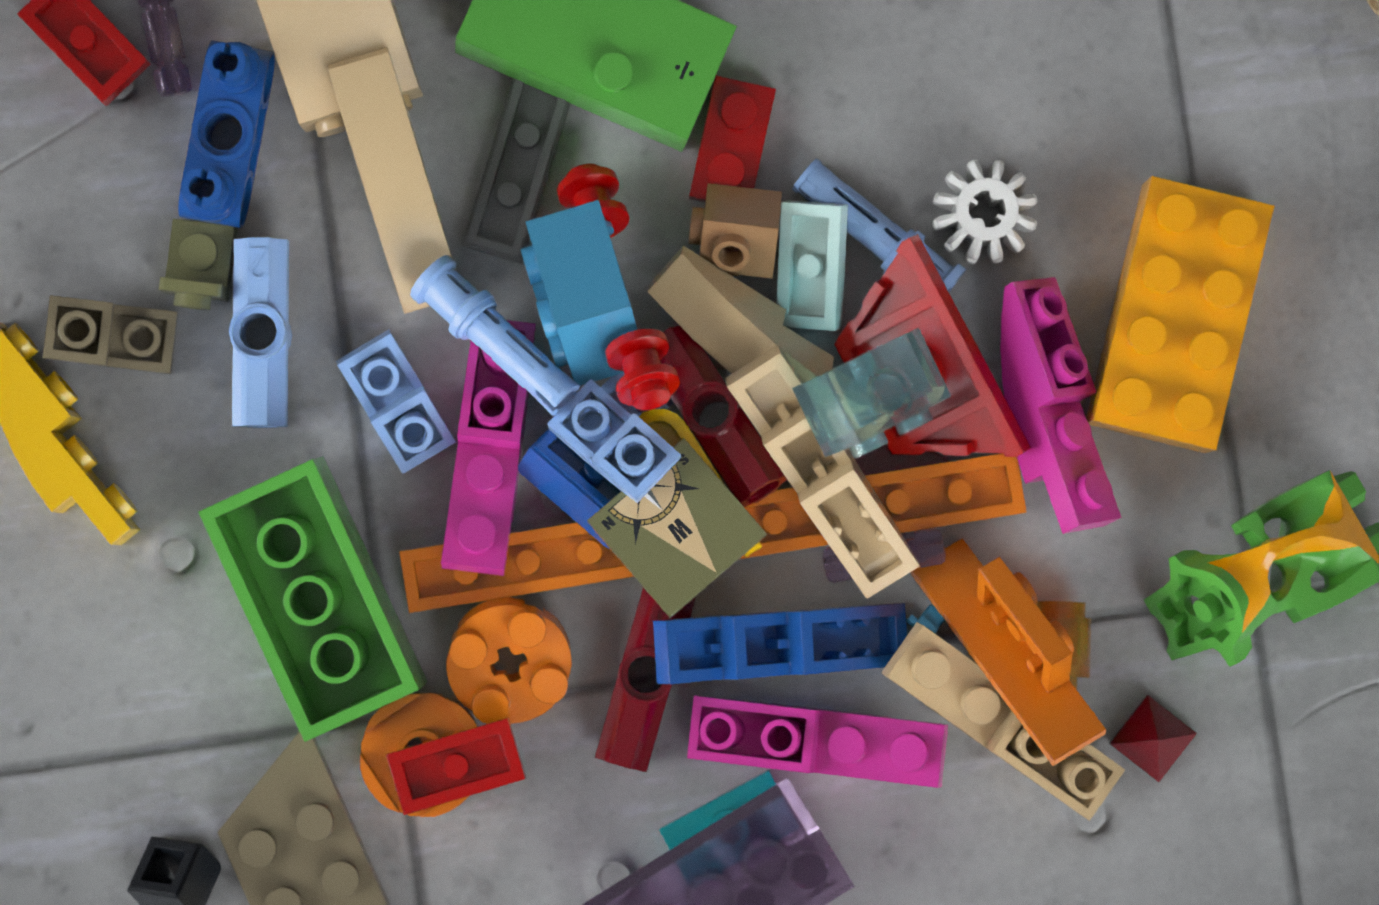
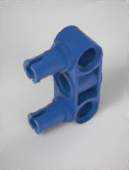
[178,40,275,228]

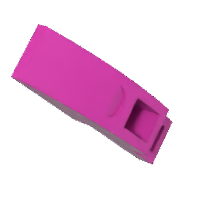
[1000,277,1122,534]
[441,320,536,576]
[687,696,949,788]

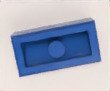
[518,428,621,549]

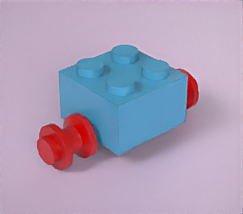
[520,163,680,410]

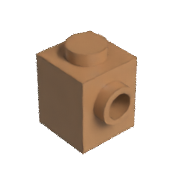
[688,183,782,279]

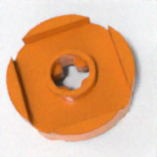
[446,597,572,724]
[360,692,479,817]

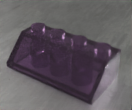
[581,777,855,905]

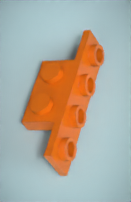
[910,538,1106,766]

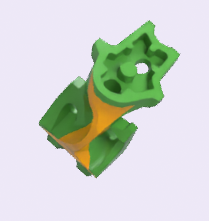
[1144,470,1379,667]

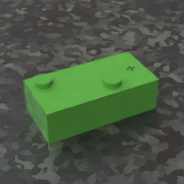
[455,0,737,152]
[198,456,428,742]

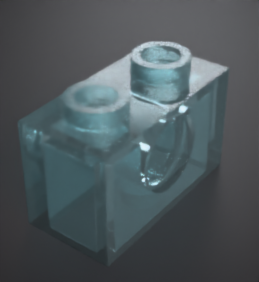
[792,327,951,458]

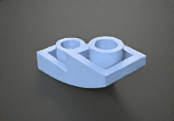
[336,329,456,474]
[547,379,681,503]

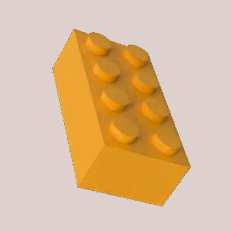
[1086,176,1274,453]

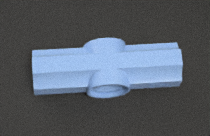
[229,237,293,428]

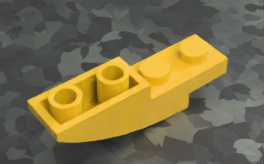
[0,322,140,545]

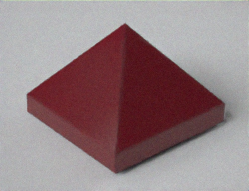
[1109,695,1197,782]

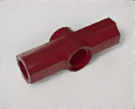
[660,325,787,507]
[594,588,697,772]

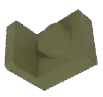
[158,219,238,310]

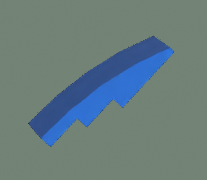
[653,603,907,684]

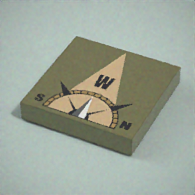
[587,438,767,618]

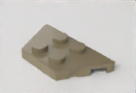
[217,731,390,905]

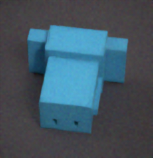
[906,604,945,633]

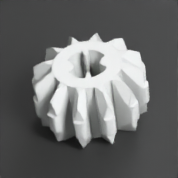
[932,160,1038,265]

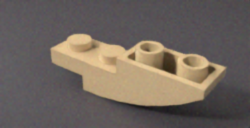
[881,622,1125,821]

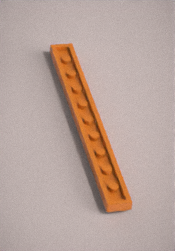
[399,453,1027,613]

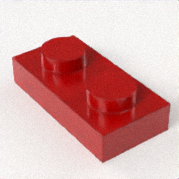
[17,0,151,107]
[689,76,776,202]
[386,717,527,815]

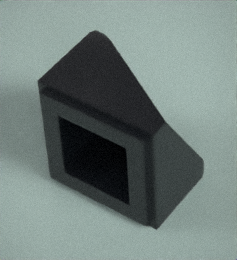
[127,836,221,905]

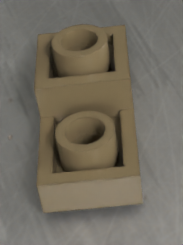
[42,295,178,374]

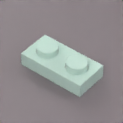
[777,200,848,331]

